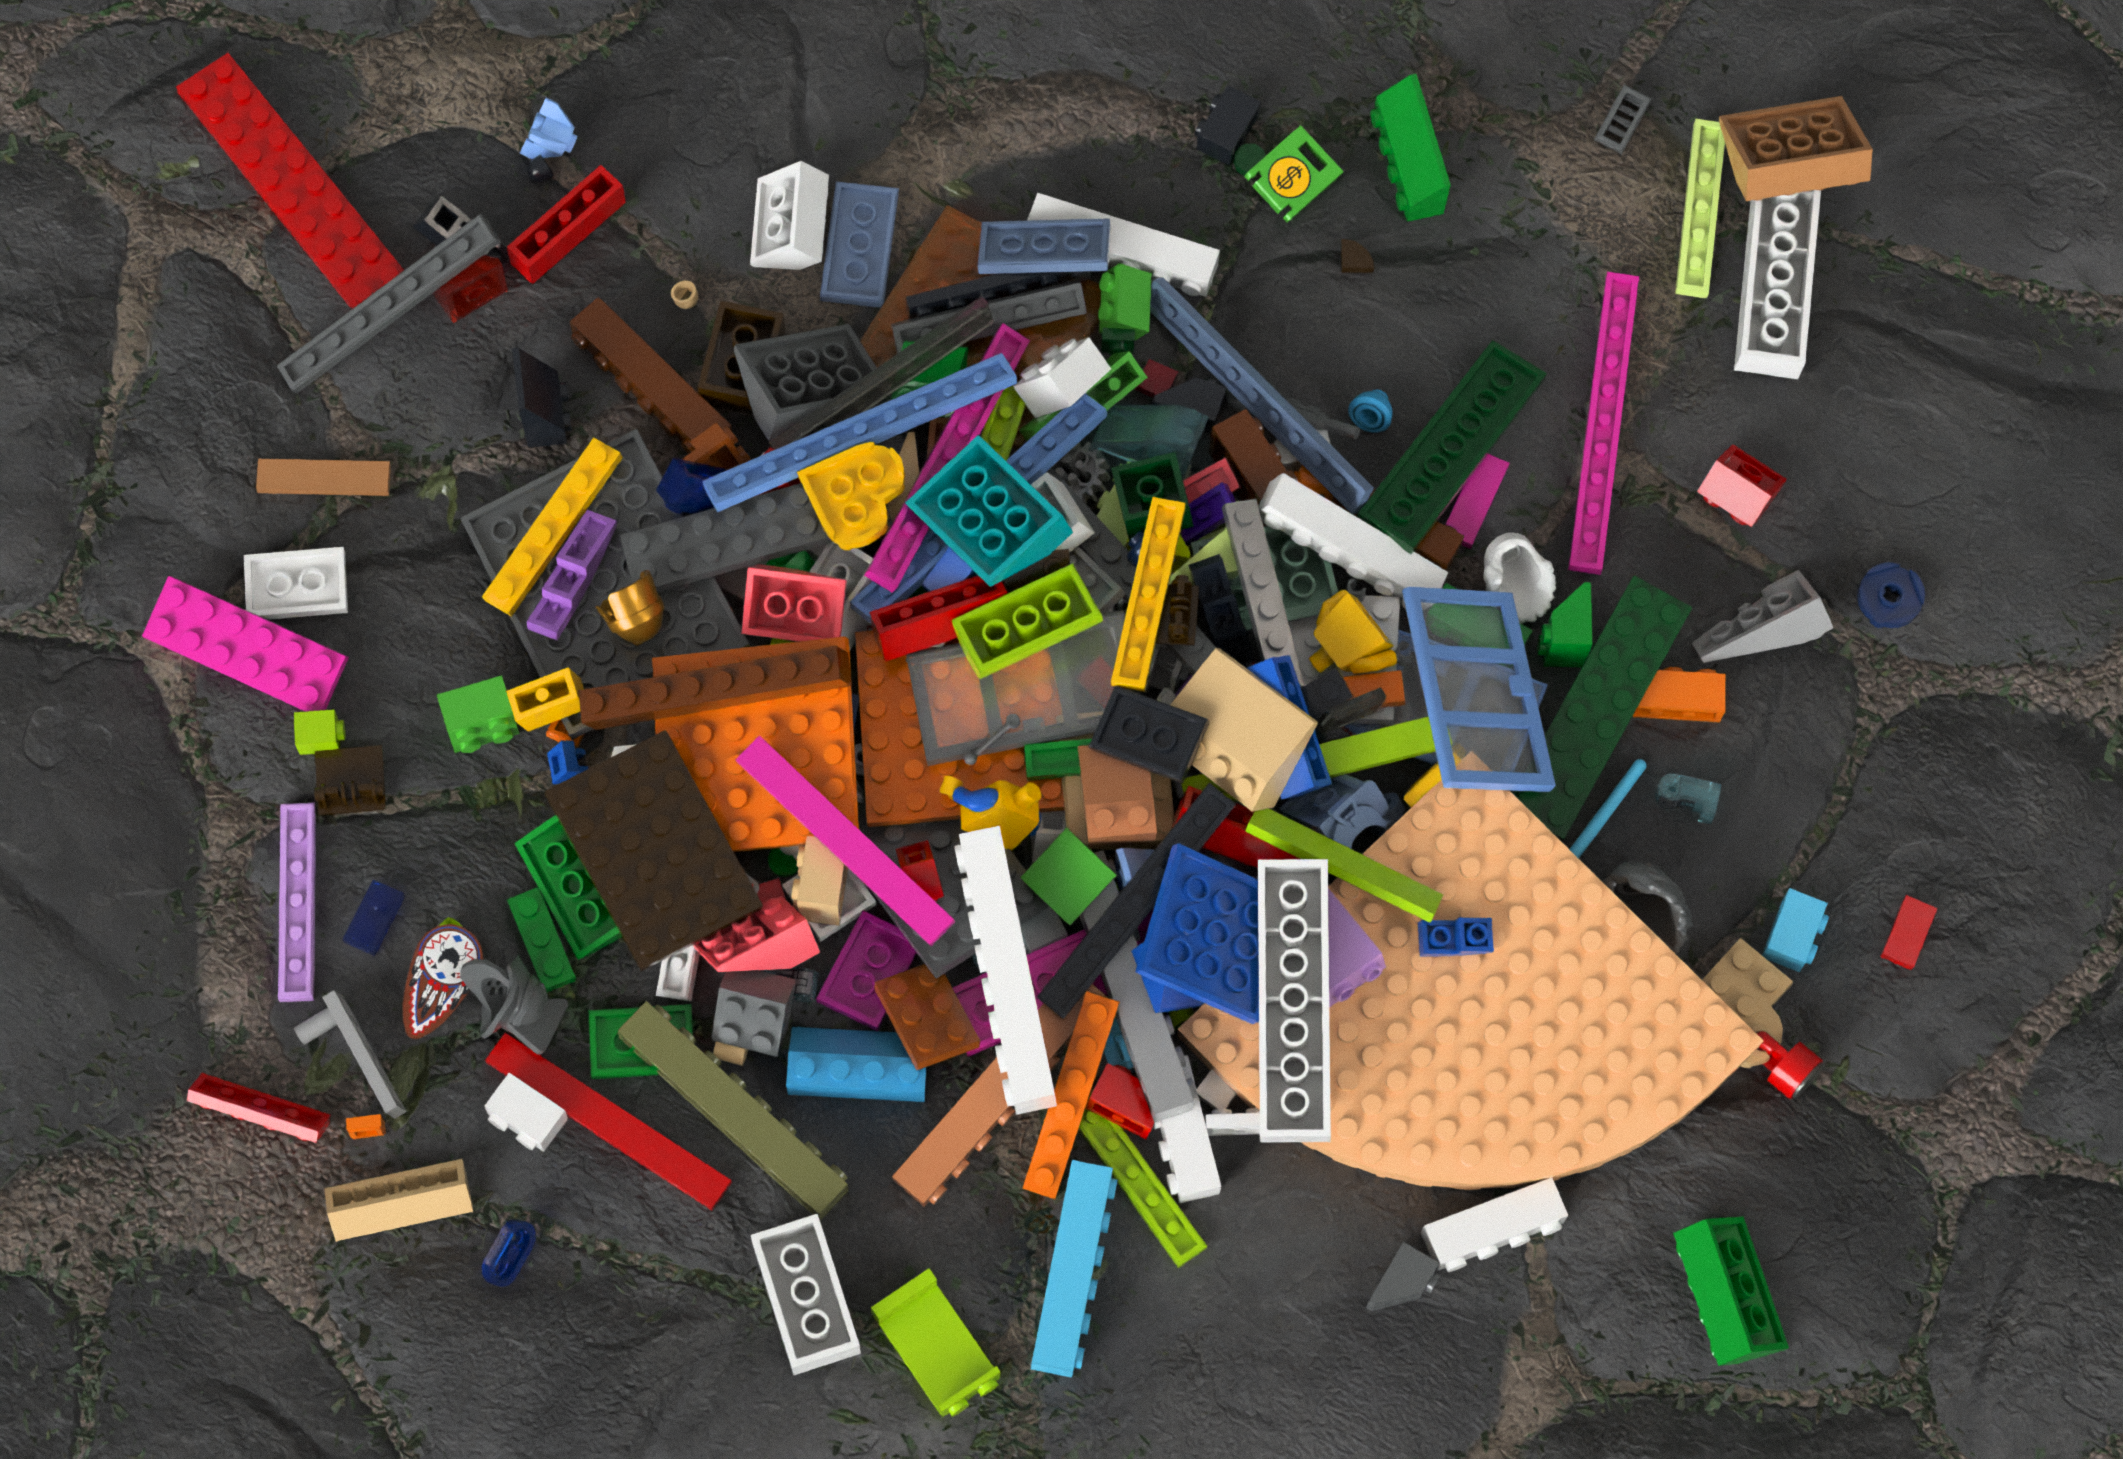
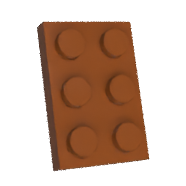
[874,964,980,1070]

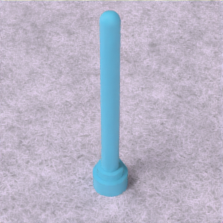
[1569,759,1647,859]

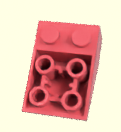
[693,896,820,972]

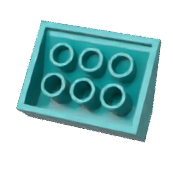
[905,435,1073,587]

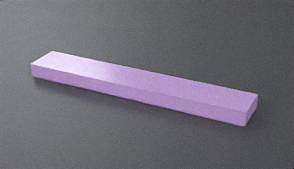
[278,803,316,1002]

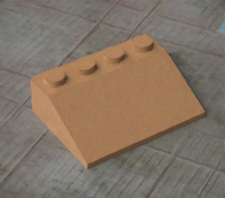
[1719,96,1873,201]

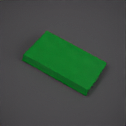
[589,1004,693,1079]

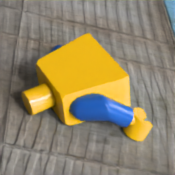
[939,776,1042,851]

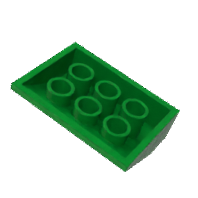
[514,815,622,960]

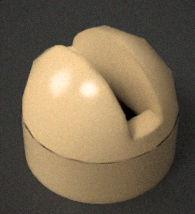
[671,281,698,310]

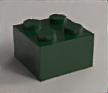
[1111,452,1194,541]

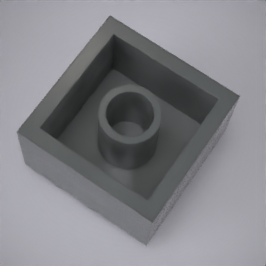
[711,970,796,1057]

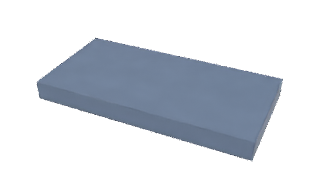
[820,181,899,308]
[978,218,1111,274]

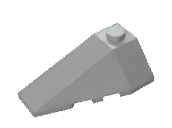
[1691,570,1833,663]

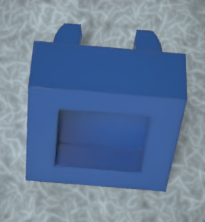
[547,741,589,784]

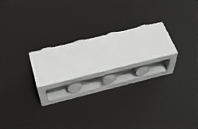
[1153,1055,1221,1203]
[1421,1178,1568,1272]

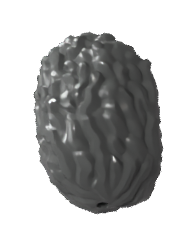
[1603,861,1693,954]

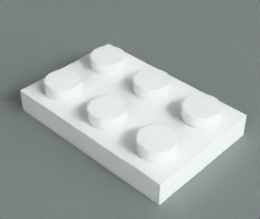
[244,547,348,620]

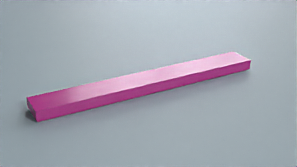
[735,735,955,946]

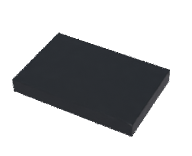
[1089,685,1210,784]

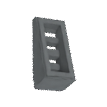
[1594,84,1652,155]

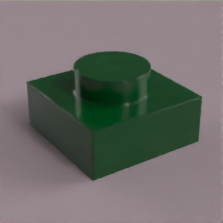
[1101,327,1135,356]

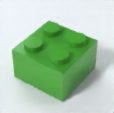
[437,675,519,753]

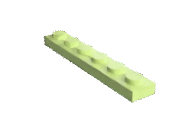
[1675,119,1725,298]

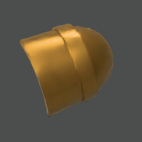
[595,570,665,646]

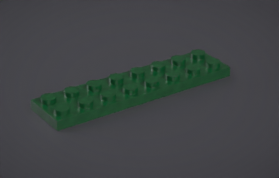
[1357,340,1547,554]
[1512,575,1692,840]

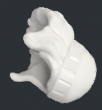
[1483,533,1557,624]

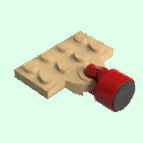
[1702,938,1824,1100]

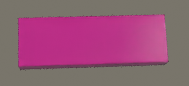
[1446,454,1510,549]

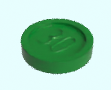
[768,848,799,878]

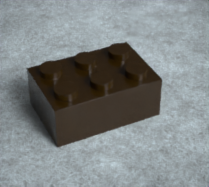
[697,300,785,414]

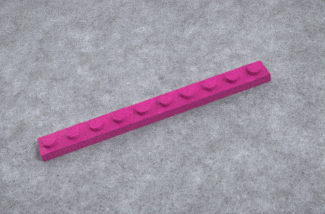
[1568,271,1639,575]
[864,323,1030,593]

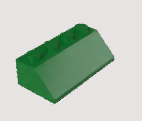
[1370,74,1451,222]
[1673,1216,1789,1366]

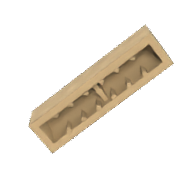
[324,1159,473,1241]

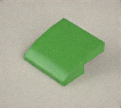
[1020,827,1117,925]

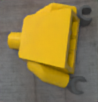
[1309,579,1415,674]

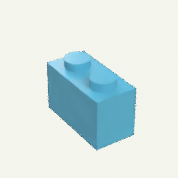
[1762,888,1829,972]

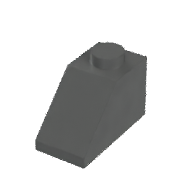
[1366,1242,1441,1311]

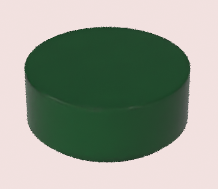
[1234,143,1266,176]

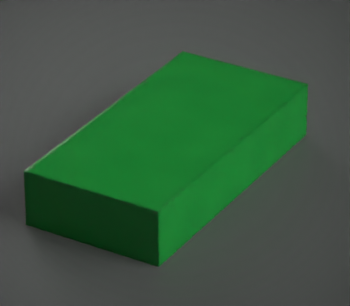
[1024,739,1092,781]

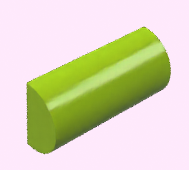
[951,563,1103,679]

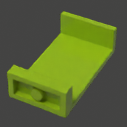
[871,1269,1000,1417]

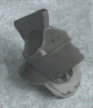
[460,955,568,1055]

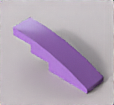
[527,510,617,640]

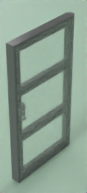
[905,610,1142,766]

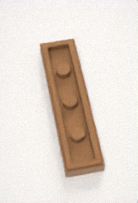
[256,459,391,496]

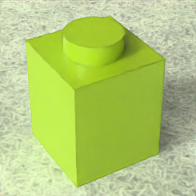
[294,709,346,755]

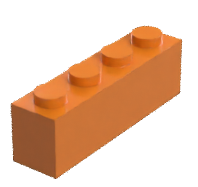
[1632,667,1726,722]

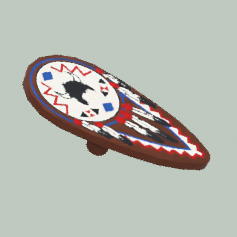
[402,924,484,1040]

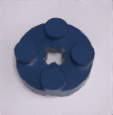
[1857,562,1925,628]

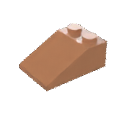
[1078,745,1157,847]

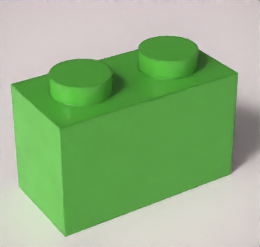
[1098,263,1152,340]

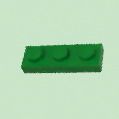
[507,887,576,992]

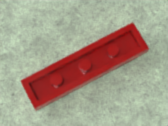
[187,1073,331,1143]

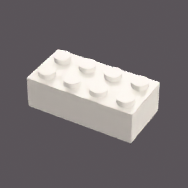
[750,1214,861,1375]

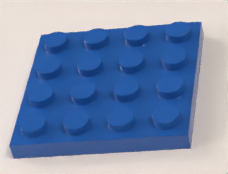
[1136,843,1259,1024]

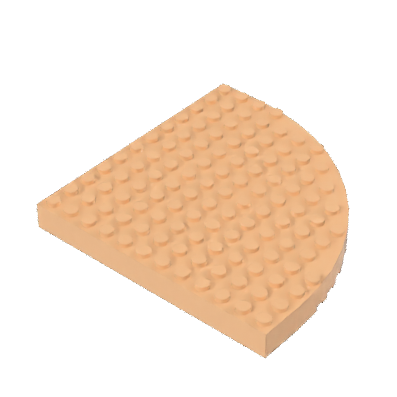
[1178,752,1763,1190]

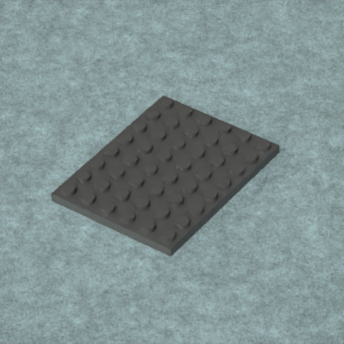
[460,429,751,740]

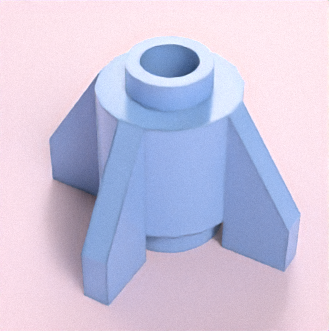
[520,97,578,159]

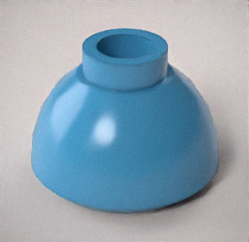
[1348,389,1393,433]

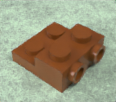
[670,422,751,512]

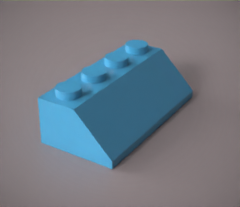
[786,1027,927,1102]

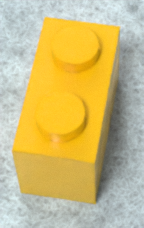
[506,667,584,732]

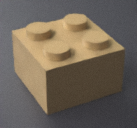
[792,836,848,926]

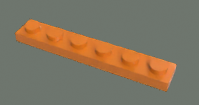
[1023,990,1120,1199]

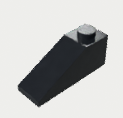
[413,196,511,282]

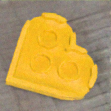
[797,442,906,551]

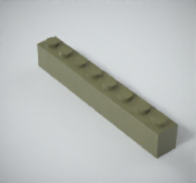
[618,1001,848,1221]

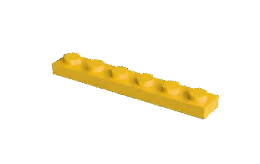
[482,437,623,617]
[1111,497,1185,692]

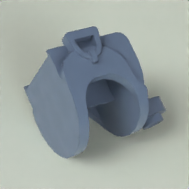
[1279,774,1405,849]

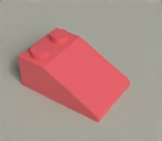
[741,564,847,642]

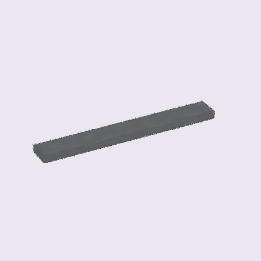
[277,214,501,393]

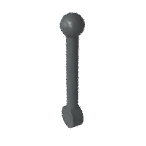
[964,714,1020,765]

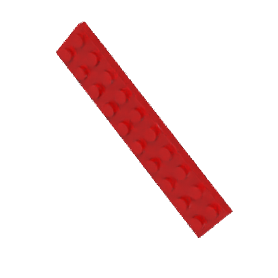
[176,53,404,309]

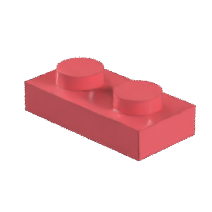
[1183,458,1242,503]

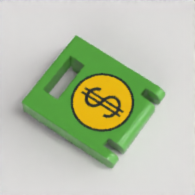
[1244,125,1344,223]

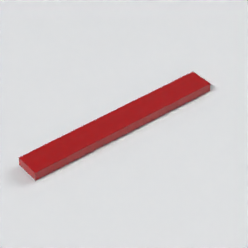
[485,1033,732,1211]

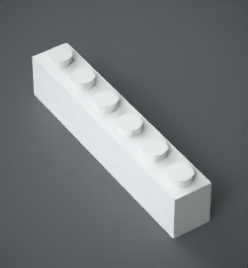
[1027,193,1220,297]
[1258,473,1448,611]

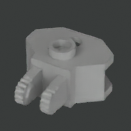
[1145,644,1190,694]

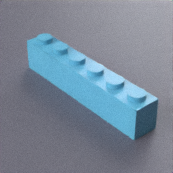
[1031,1160,1118,1378]

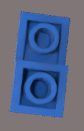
[1418,918,1494,957]

